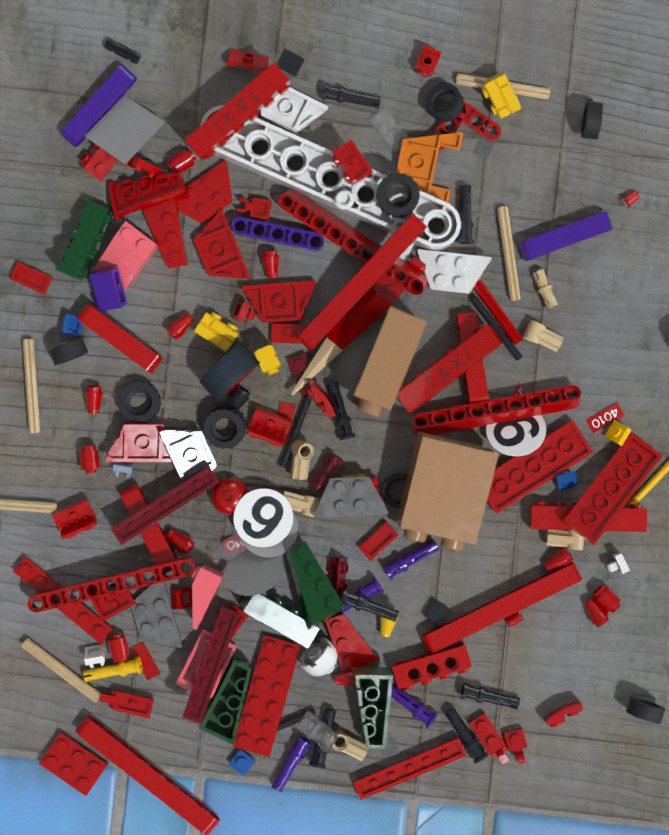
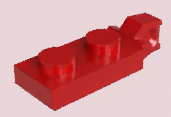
[99,690,154,718]
[468,712,509,765]

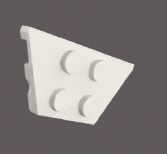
[261,88,329,134]
[418,249,492,294]

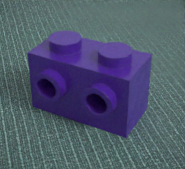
[90,267,128,312]

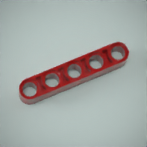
[76,303,163,374]
[456,311,489,404]
[120,483,178,574]

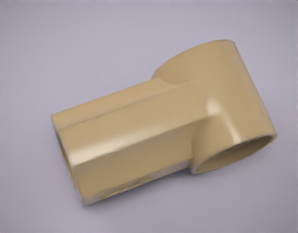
[522,320,564,352]
[290,440,314,480]
[283,491,321,517]
[546,530,584,550]
[331,730,368,761]

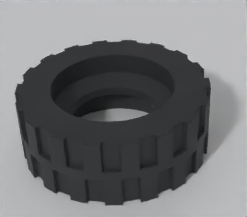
[376,173,420,217]
[117,381,161,423]
[203,404,247,449]

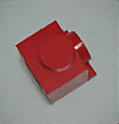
[414,45,442,78]

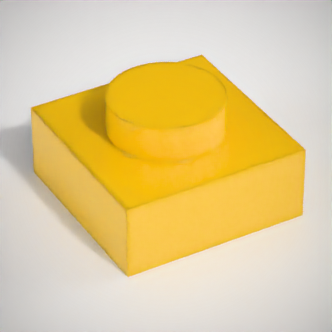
[604,420,631,446]

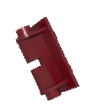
[309,452,344,493]
[328,557,349,597]

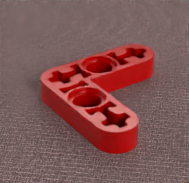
[432,101,501,151]

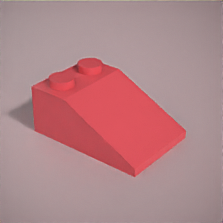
[94,221,158,291]
[191,564,224,630]
[175,629,237,701]

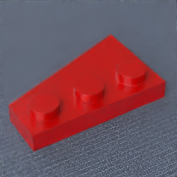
[325,612,379,672]

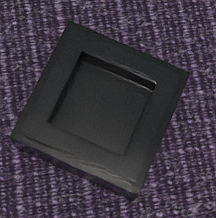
[279,50,305,77]
[424,600,451,626]

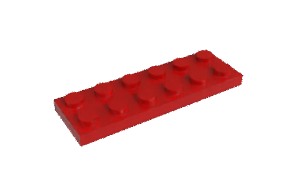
[487,420,593,514]
[563,433,663,546]
[233,635,302,757]

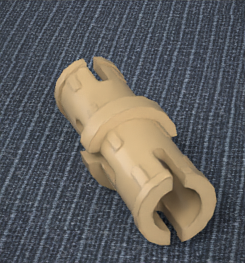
[532,269,558,309]

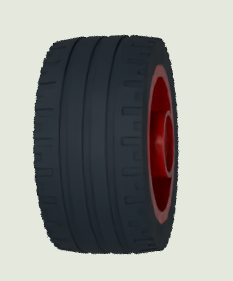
[199,343,259,401]

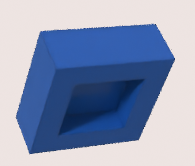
[60,314,83,338]
[556,471,577,491]
[228,749,256,776]

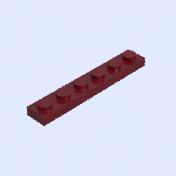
[111,466,219,545]
[182,607,239,724]

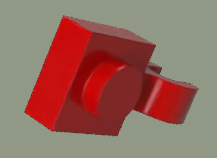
[503,728,527,764]

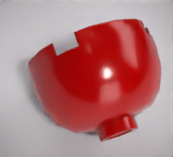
[211,477,249,515]

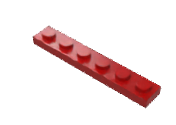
[13,556,114,644]
[353,737,467,800]

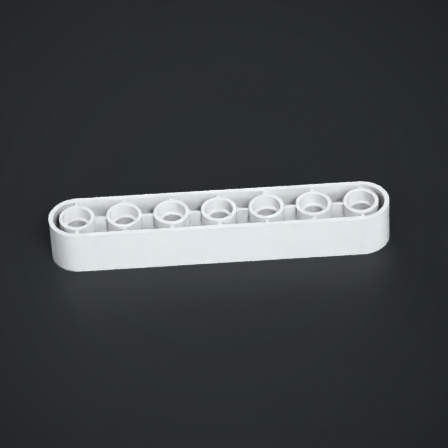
[200,105,461,251]

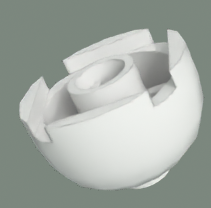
[299,638,337,676]

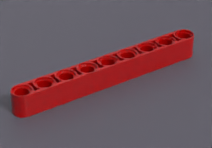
[278,189,428,295]
[296,213,427,351]
[412,385,581,436]
[27,557,197,613]
[421,562,582,654]
[75,715,220,835]

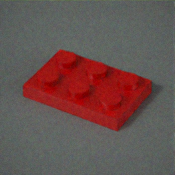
[39,731,109,796]

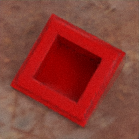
[170,588,192,610]

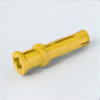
[83,657,143,682]

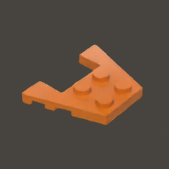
[396,132,463,203]

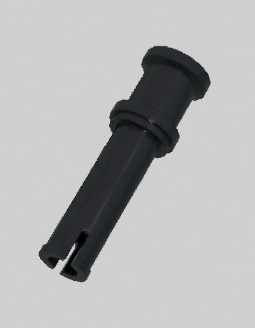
[322,83,381,109]
[457,185,474,244]
[327,382,356,441]
[341,588,399,622]
[461,682,520,710]
[309,708,337,769]
[444,708,489,764]

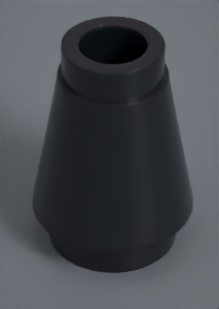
[227,385,251,409]

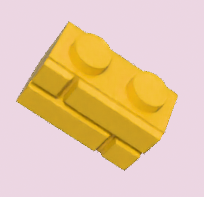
[482,71,521,119]
[194,312,239,353]
[255,345,281,376]

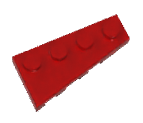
[108,172,186,218]
[142,196,188,269]

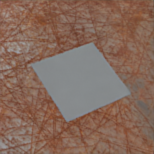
[85,95,166,164]

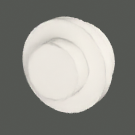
[334,190,354,210]

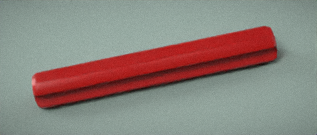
[474,279,523,345]

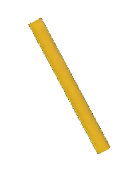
[624,460,669,508]

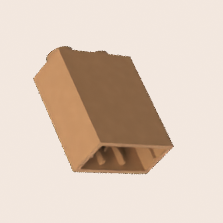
[353,307,427,417]
[396,432,499,551]

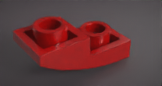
[307,379,336,418]
[544,700,583,727]

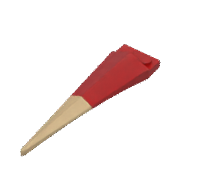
[291,275,405,396]

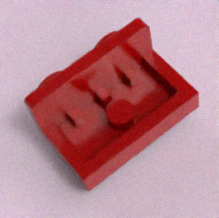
[331,139,373,186]
[79,142,118,182]
[247,406,293,447]
[52,498,97,540]

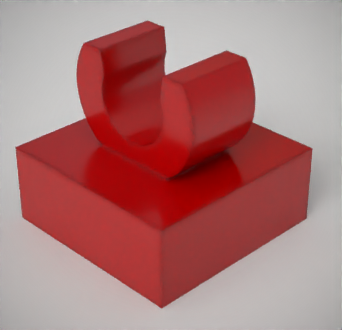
[232,301,256,323]

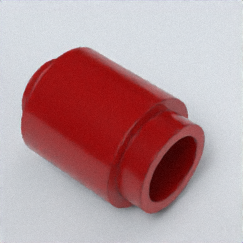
[167,148,196,174]
[79,445,100,474]
[592,584,621,613]
[107,633,130,663]

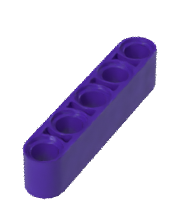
[61,65,137,148]
[518,211,613,261]
[231,217,324,252]

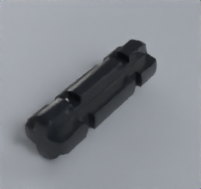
[104,39,141,64]

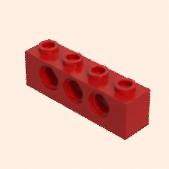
[391,642,472,691]

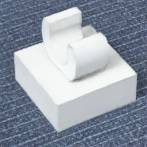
[606,552,630,574]
[84,644,105,668]

